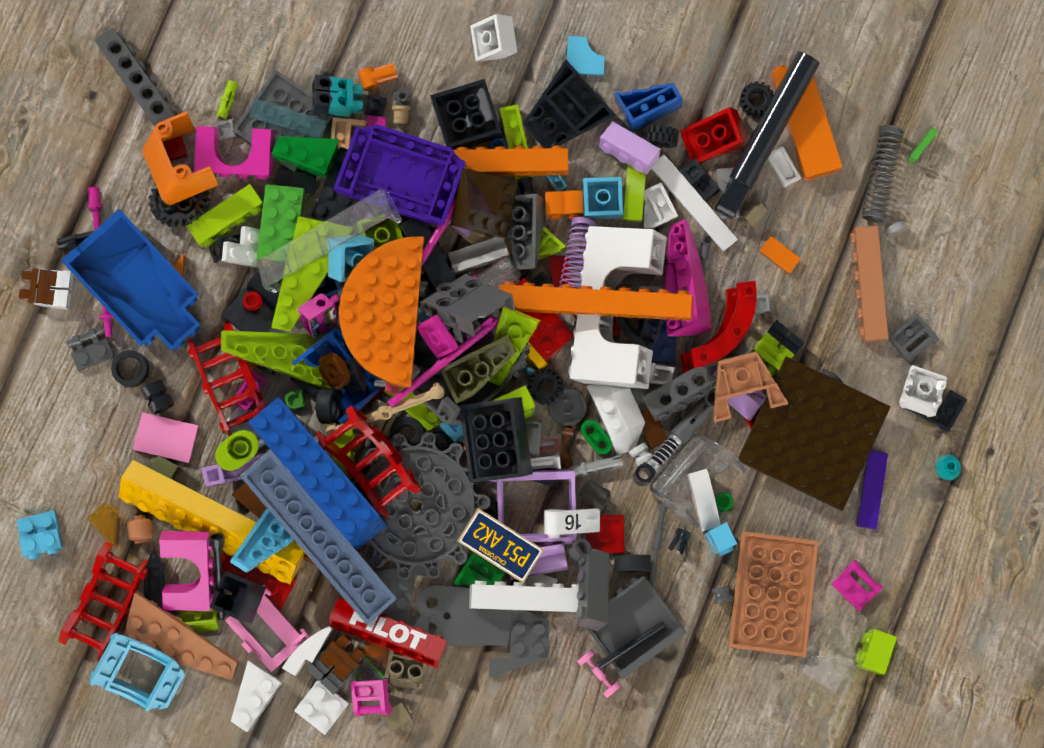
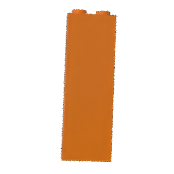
[771,65,843,181]

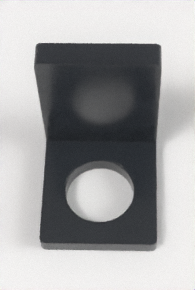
[209,234,241,263]

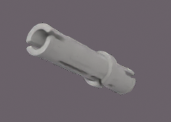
[564,455,623,480]

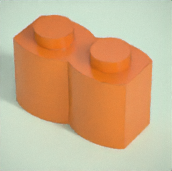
[545,191,584,220]

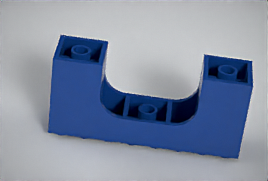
[248,397,386,551]

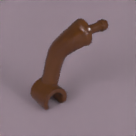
[558,426,574,469]

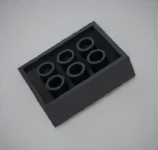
[459,397,533,483]

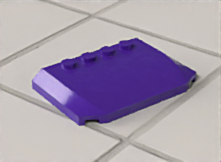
[334,124,466,226]

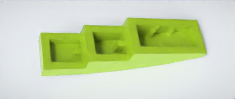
[623,164,646,222]

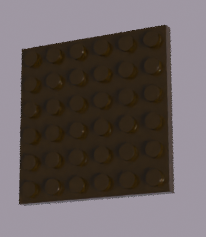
[736,356,891,512]

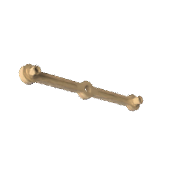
[326,383,445,436]

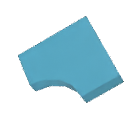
[567,36,605,76]

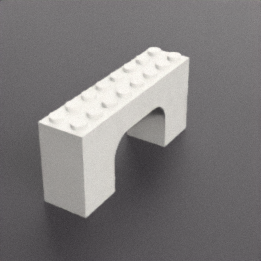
[569,226,667,389]

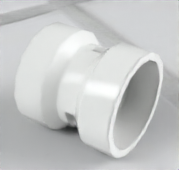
[629,442,653,467]

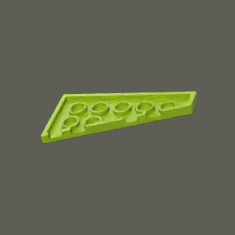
[271,216,355,333]

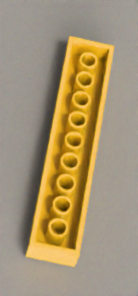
[118,460,305,584]

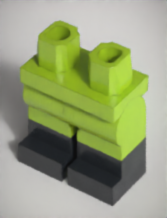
[751,320,805,376]

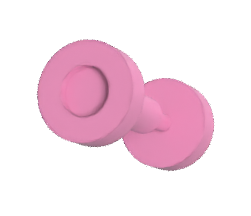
[577,649,622,698]

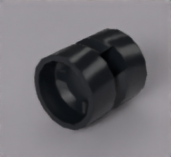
[140,379,175,415]

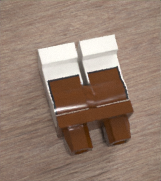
[19,268,74,310]

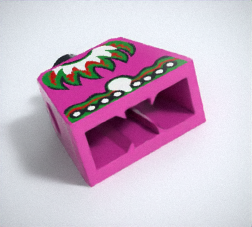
[297,294,340,339]

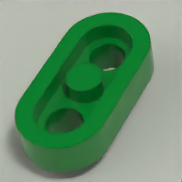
[581,420,612,455]

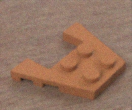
[713,351,788,423]

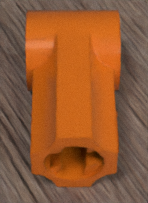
[358,63,398,91]

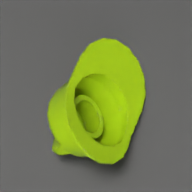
[215,430,259,471]

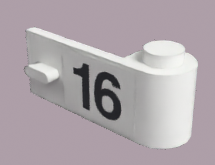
[544,508,600,538]

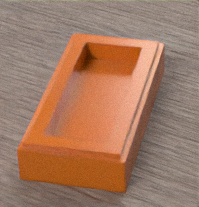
[759,236,801,274]

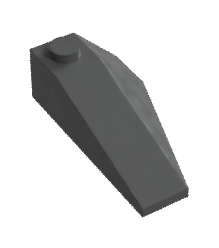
[507,194,545,270]

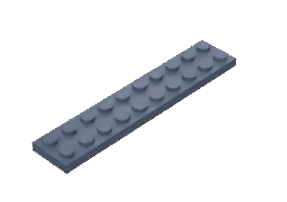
[240,450,397,625]

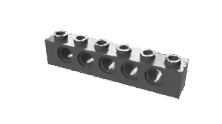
[94,28,178,127]
[642,340,751,422]

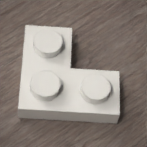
[222,226,260,268]

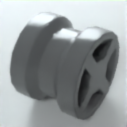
[712,585,734,604]

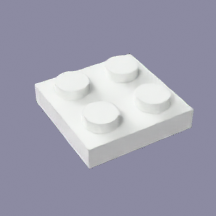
[294,680,349,735]

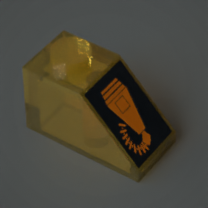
[87,503,120,547]

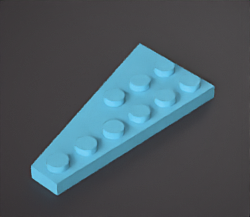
[230,509,294,573]

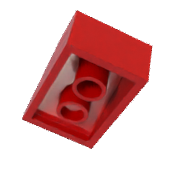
[680,107,749,163]

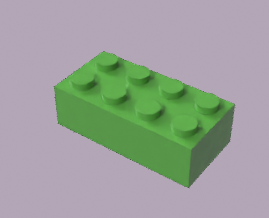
[257,184,306,266]

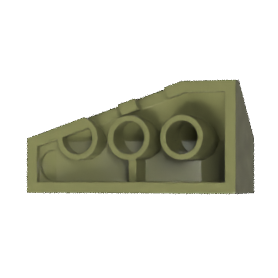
[441,335,516,404]

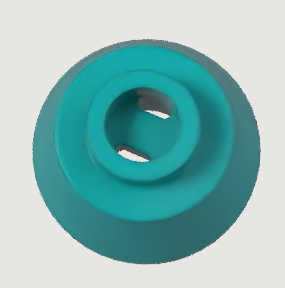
[935,454,962,480]

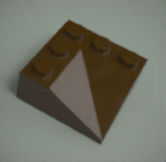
[450,168,518,239]

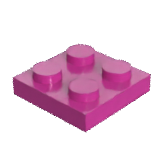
[416,314,459,359]

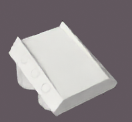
[899,365,947,417]

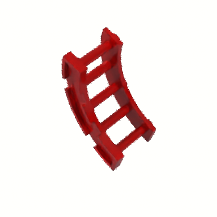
[680,280,757,373]
[187,322,267,437]
[316,405,422,517]
[58,541,148,661]

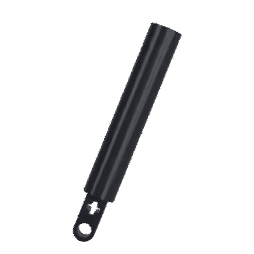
[714,51,820,220]

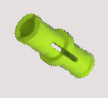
[216,80,239,120]

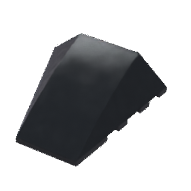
[523,59,617,149]

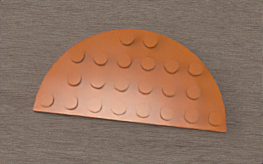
[339,237,424,388]

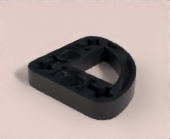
[615,282,664,348]

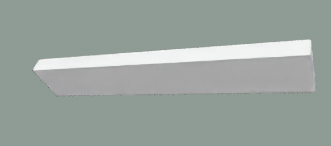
[651,154,738,252]

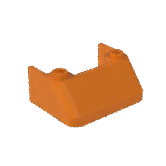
[142,111,218,205]

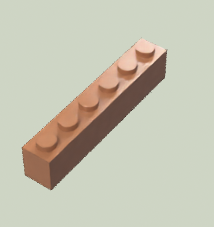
[850,226,888,343]

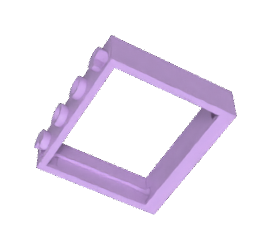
[497,469,576,545]

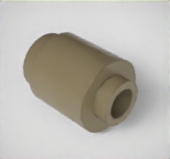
[740,202,768,230]

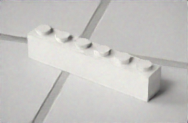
[469,581,579,612]

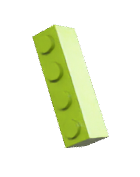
[186,184,263,248]

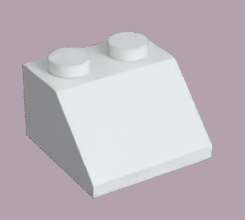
[470,14,518,62]

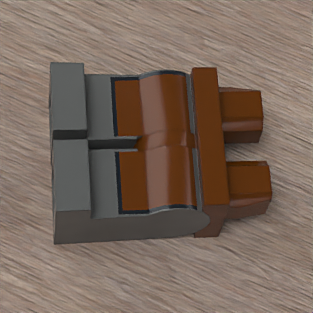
[306,634,366,695]

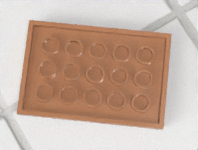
[728,531,819,657]

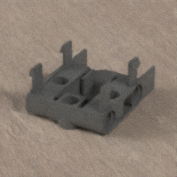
[420,274,515,343]

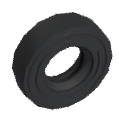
[390,417,424,446]

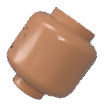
[127,515,154,544]

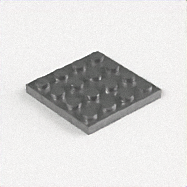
[232,70,335,172]

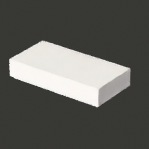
[768,146,801,188]

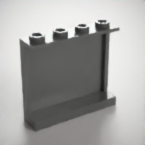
[587,575,686,680]

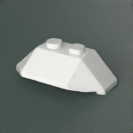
[586,384,645,456]

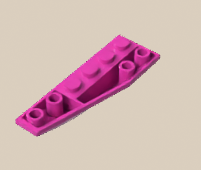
[664,220,712,336]

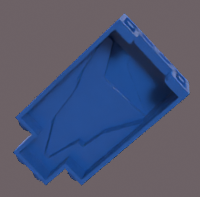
[61,209,200,351]

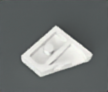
[644,183,678,229]

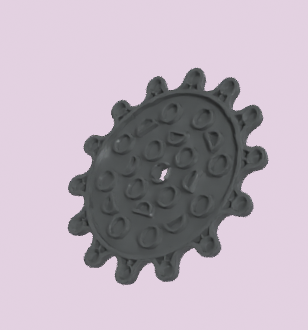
[351,432,491,580]

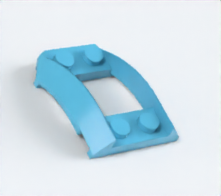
[89,633,185,711]

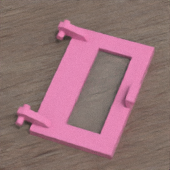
[225,585,310,672]

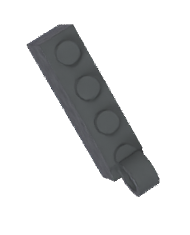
[569,539,609,631]

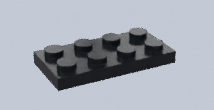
[311,146,358,227]

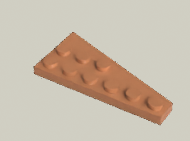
[124,590,239,680]

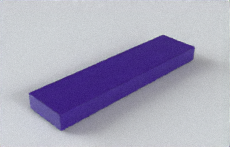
[857,451,888,530]

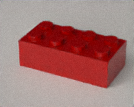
[498,278,574,362]

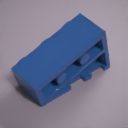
[614,83,682,132]

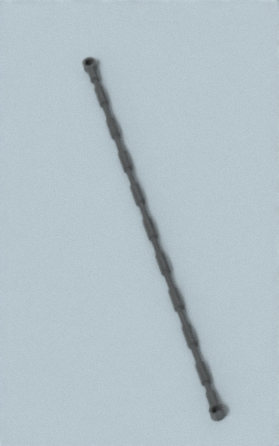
[648,234,713,587]

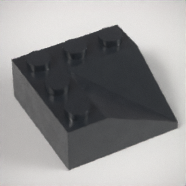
[430,79,502,150]

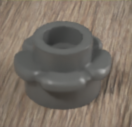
[393,88,412,106]

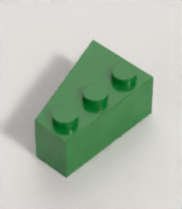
[272,136,341,179]

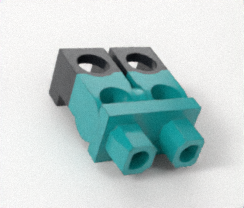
[312,74,363,118]

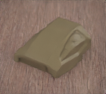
[384,650,427,690]

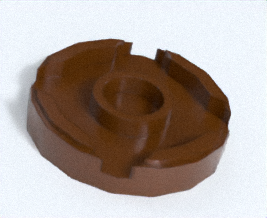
[318,352,350,390]

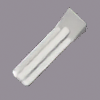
[530,454,561,470]

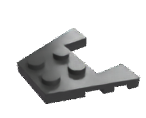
[376,566,430,633]
[489,610,549,676]

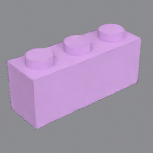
[599,122,661,175]

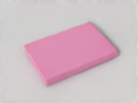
[133,412,199,463]

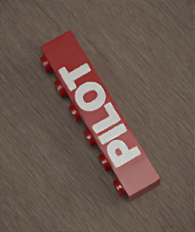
[329,598,447,669]

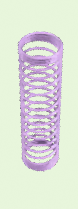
[559,217,596,315]

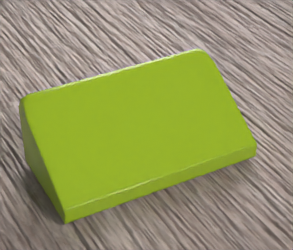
[178,608,219,633]

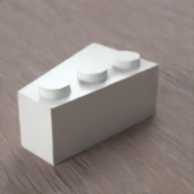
[231,660,283,732]

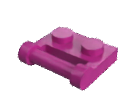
[831,559,883,612]
[351,679,392,716]

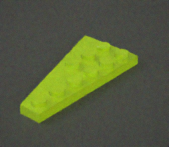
[221,330,335,388]

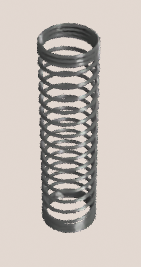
[861,125,904,222]

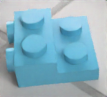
[16,510,64,560]

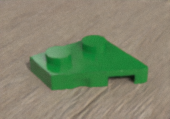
[454,552,506,586]

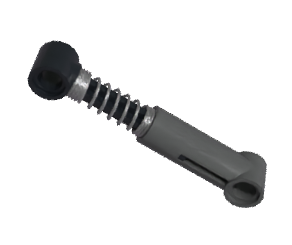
[633,392,715,487]

